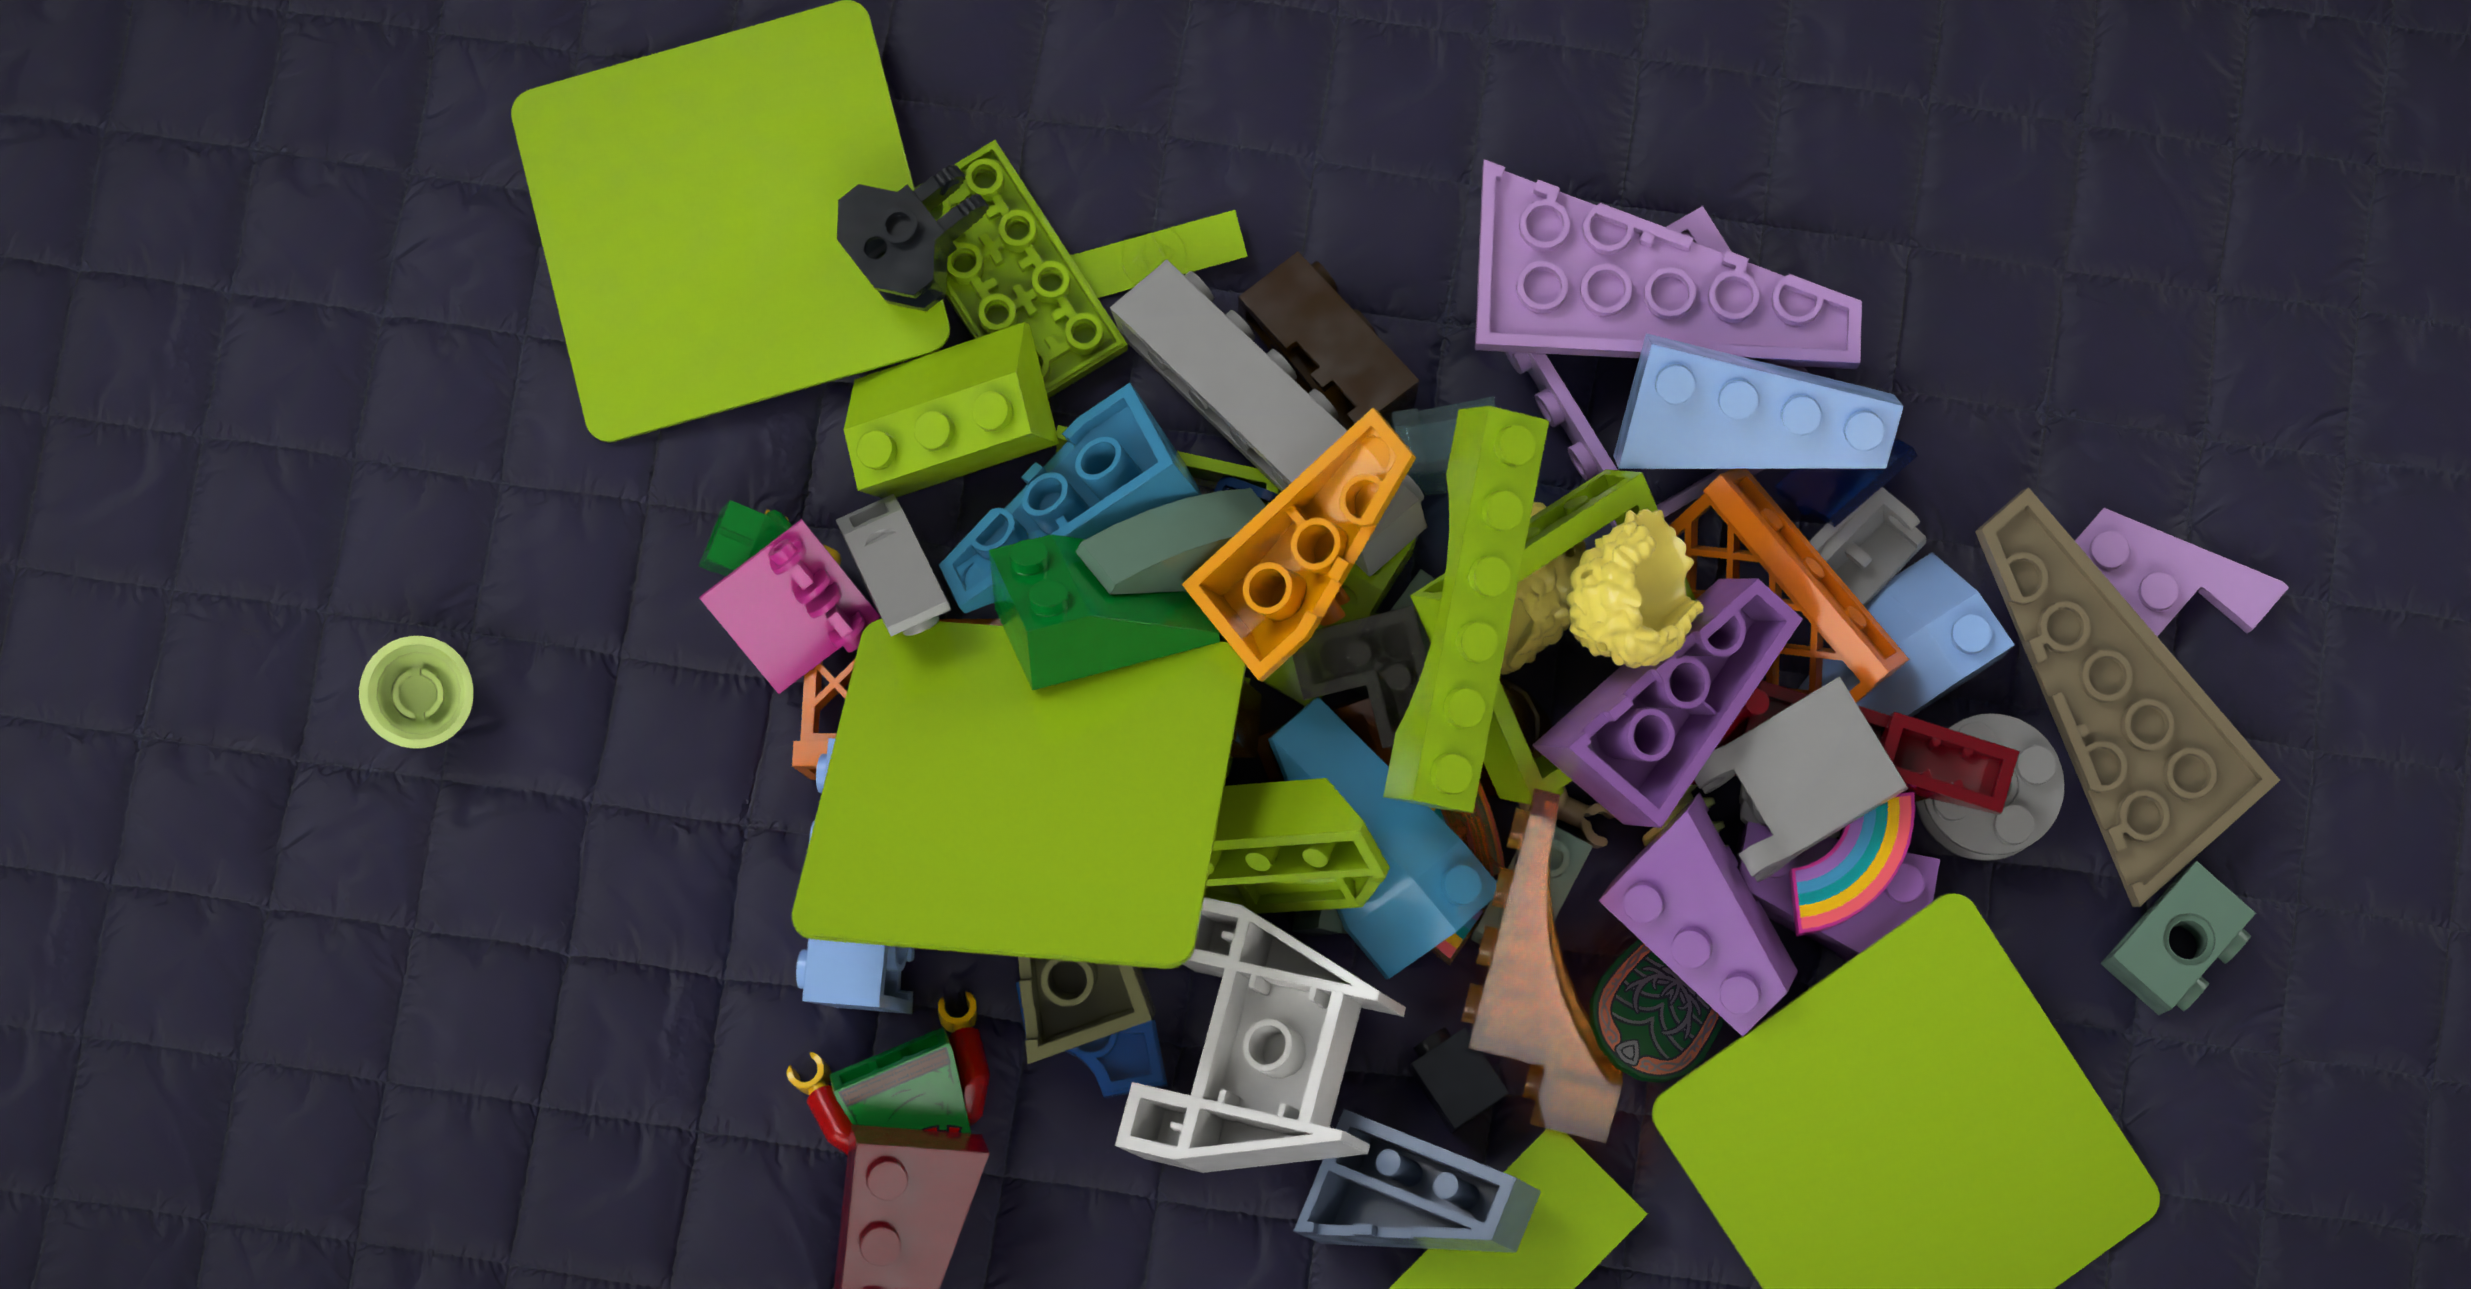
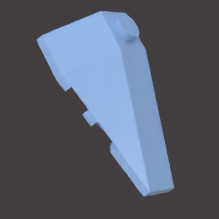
[1798,552,2015,717]

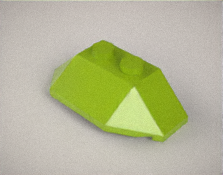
[1204,778,1390,914]

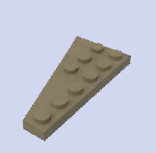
[1975,487,2280,907]

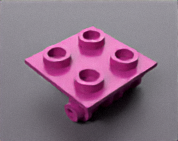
[699,519,880,694]

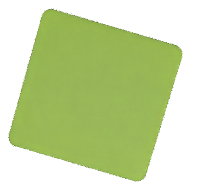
[511,0,950,443]
[792,619,1246,969]
[1652,893,2160,1289]

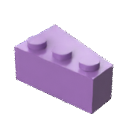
[1599,792,1798,1037]
[1735,821,1940,962]

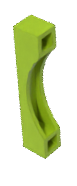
[1383,406,1549,813]

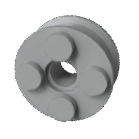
[1915,714,2064,861]

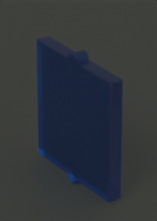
[1775,437,1918,527]

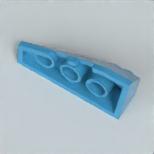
[939,383,1202,613]
[1268,697,1503,979]

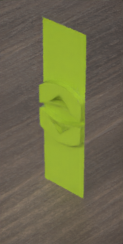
[1070,210,1247,298]

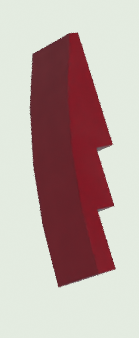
[1742,680,2020,815]

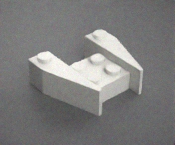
[1115,897,1406,1173]

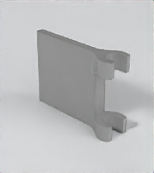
[1694,676,1909,882]

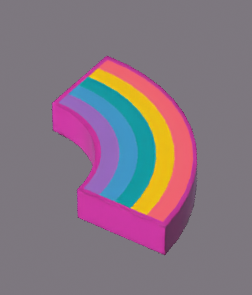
[1789,792,1915,936]

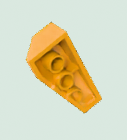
[1181,408,1417,682]

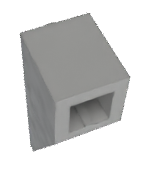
[836,494,951,636]

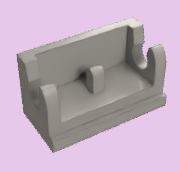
[1809,477,1926,607]

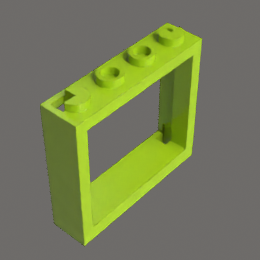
[1410,469,1696,807]

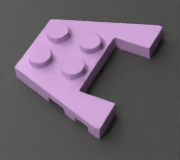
[2075,508,2289,637]

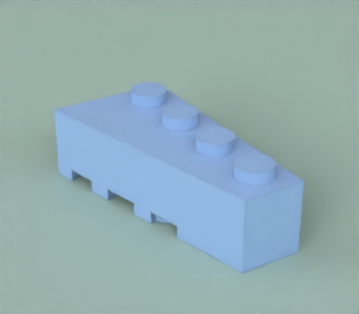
[1613,333,1904,469]

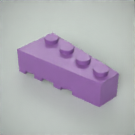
[1532,578,1803,828]

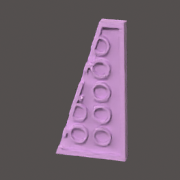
[1475,159,1862,369]

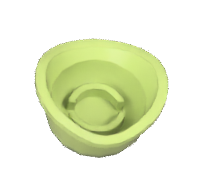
[359,636,473,748]

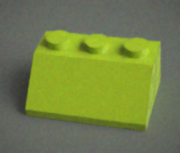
[843,322,1059,498]

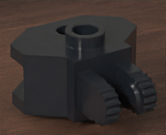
[837,164,989,312]

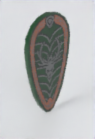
[1590,939,1724,1083]

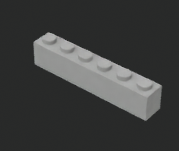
[1110,259,1427,577]

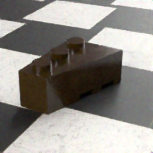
[1238,251,1420,431]

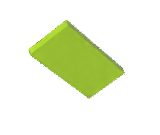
[914,140,1128,398]
[1389,1121,1648,1289]

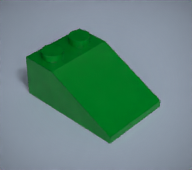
[989,534,1220,690]

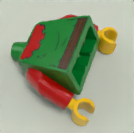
[786,991,991,1155]

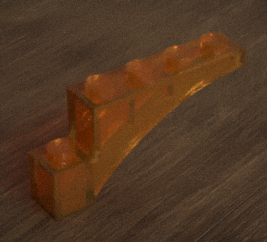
[1461,788,1623,1143]

